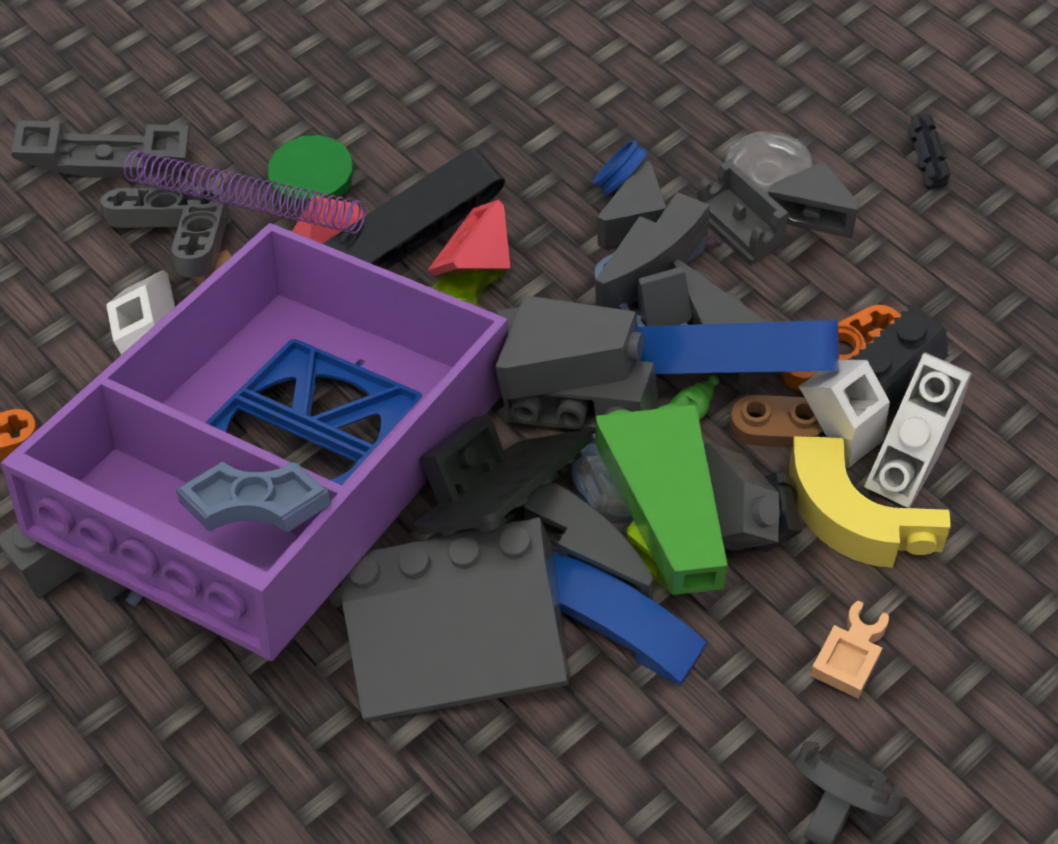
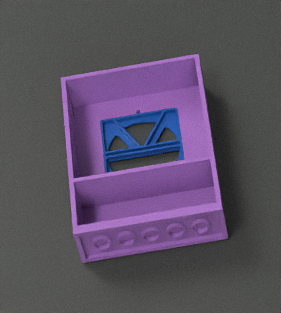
[1,223,508,662]

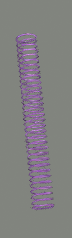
[124,150,365,234]

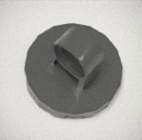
[795,741,905,844]

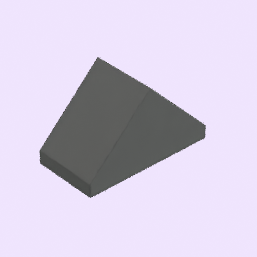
[597,159,666,249]
[768,161,859,238]

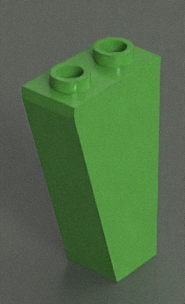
[596,404,728,595]

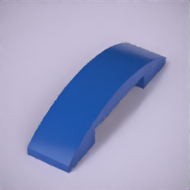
[553,551,707,686]

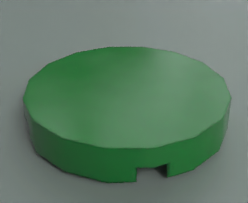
[268,135,354,208]

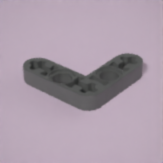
[100,186,229,278]

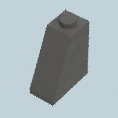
[495,295,644,400]

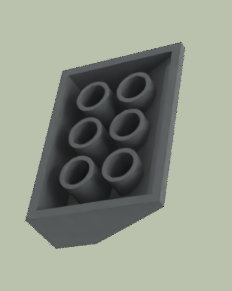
[341,517,569,723]

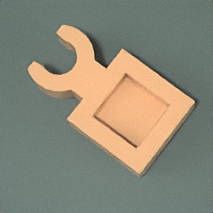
[810,601,889,699]

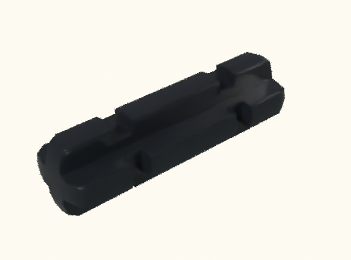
[909,114,951,189]

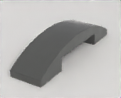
[11,120,190,178]

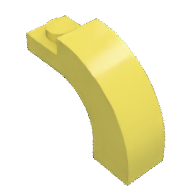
[789,436,951,568]

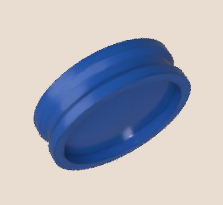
[592,139,648,196]

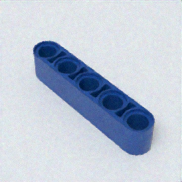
[637,320,839,374]

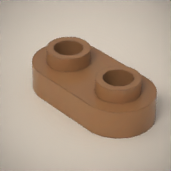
[730,395,825,447]

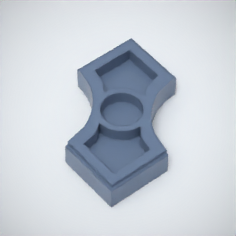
[176,462,331,533]

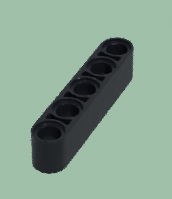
[323,147,506,270]

